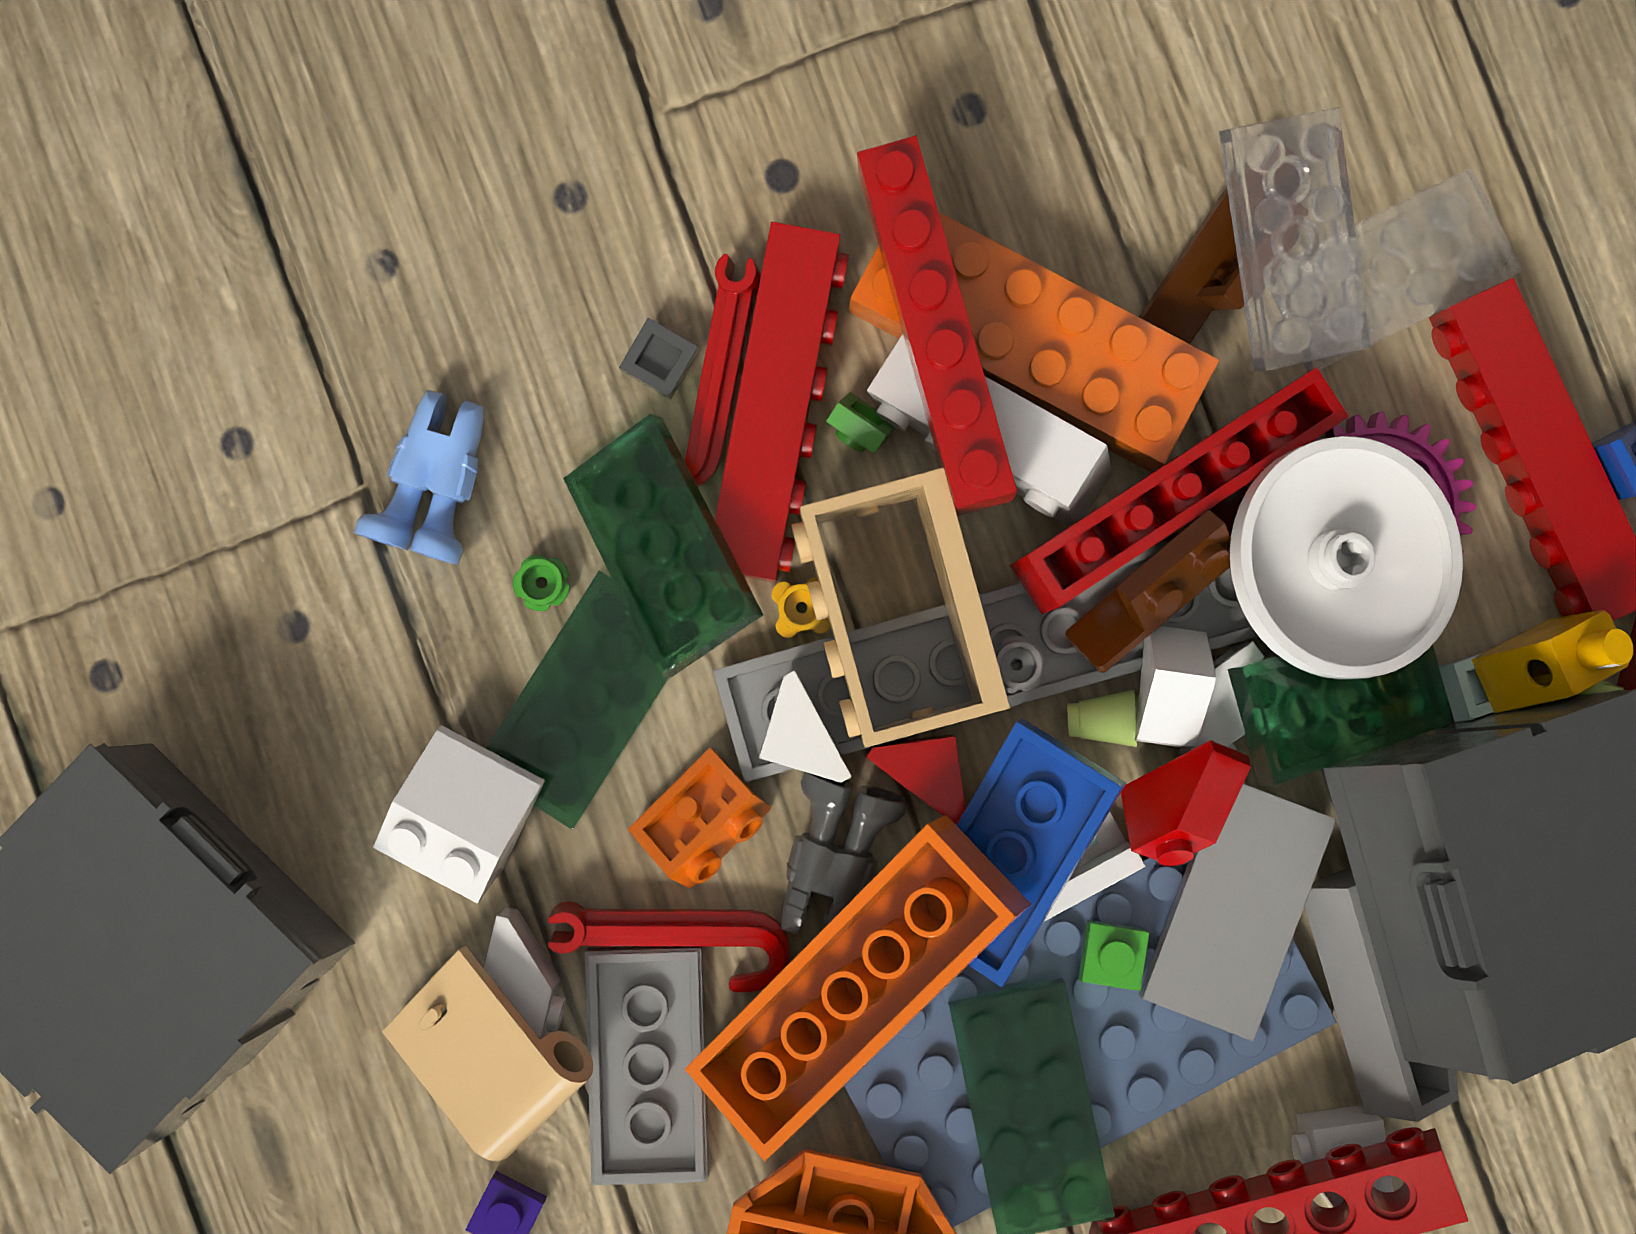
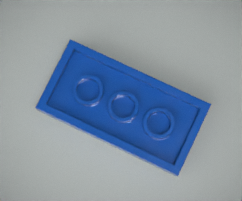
[957,718,1126,987]

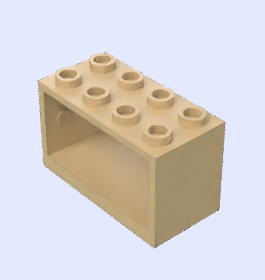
[791,468,1010,748]

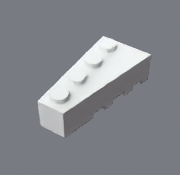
[867,334,1113,526]

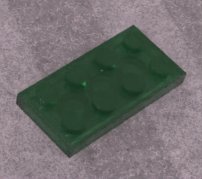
[563,413,764,677]
[486,570,699,830]
[1227,644,1454,786]
[948,978,1115,1234]

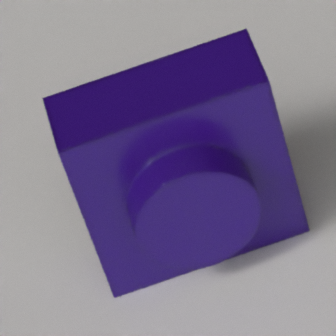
[465,1171,547,1234]

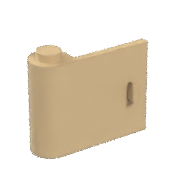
[382,946,594,1161]

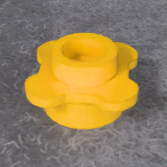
[771,577,830,638]

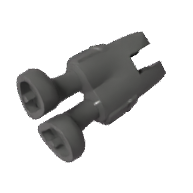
[781,772,908,936]

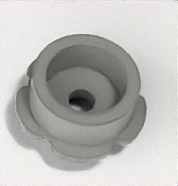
[994,635,1046,693]

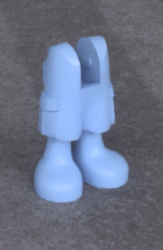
[354,390,484,565]

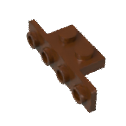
[1139,136,1307,344]
[1065,486,1248,673]

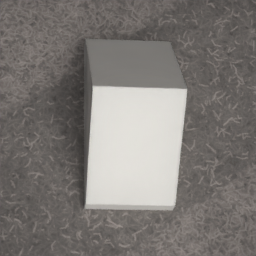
[1135,626,1216,749]
[759,670,852,782]

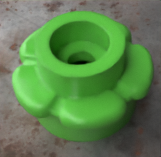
[513,554,570,611]

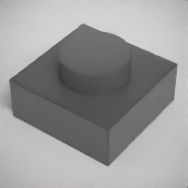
[619,318,700,400]

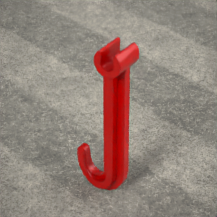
[642,254,761,490]
[548,901,790,992]

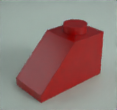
[1121,740,1251,866]

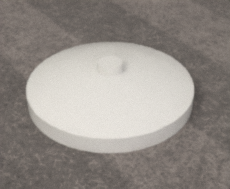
[1230,436,1463,679]

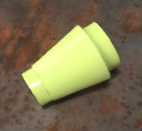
[1067,689,1139,747]

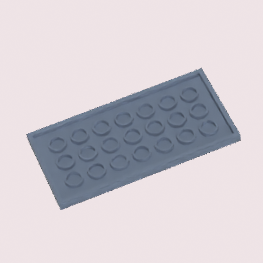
[845,856,1337,1227]

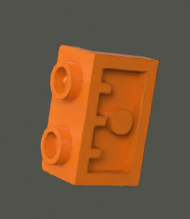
[628,748,771,888]

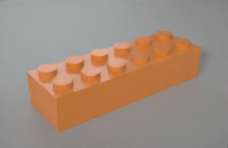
[849,212,1219,472]
[684,815,1031,1162]

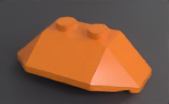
[727,1149,957,1234]

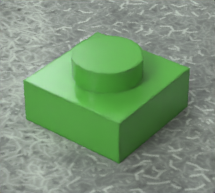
[826,392,895,454]
[1078,920,1150,991]

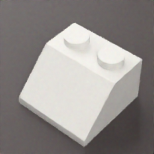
[373,725,545,903]

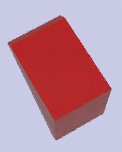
[864,734,966,825]

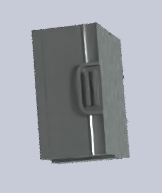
[1323,689,1636,1084]
[0,743,356,1174]

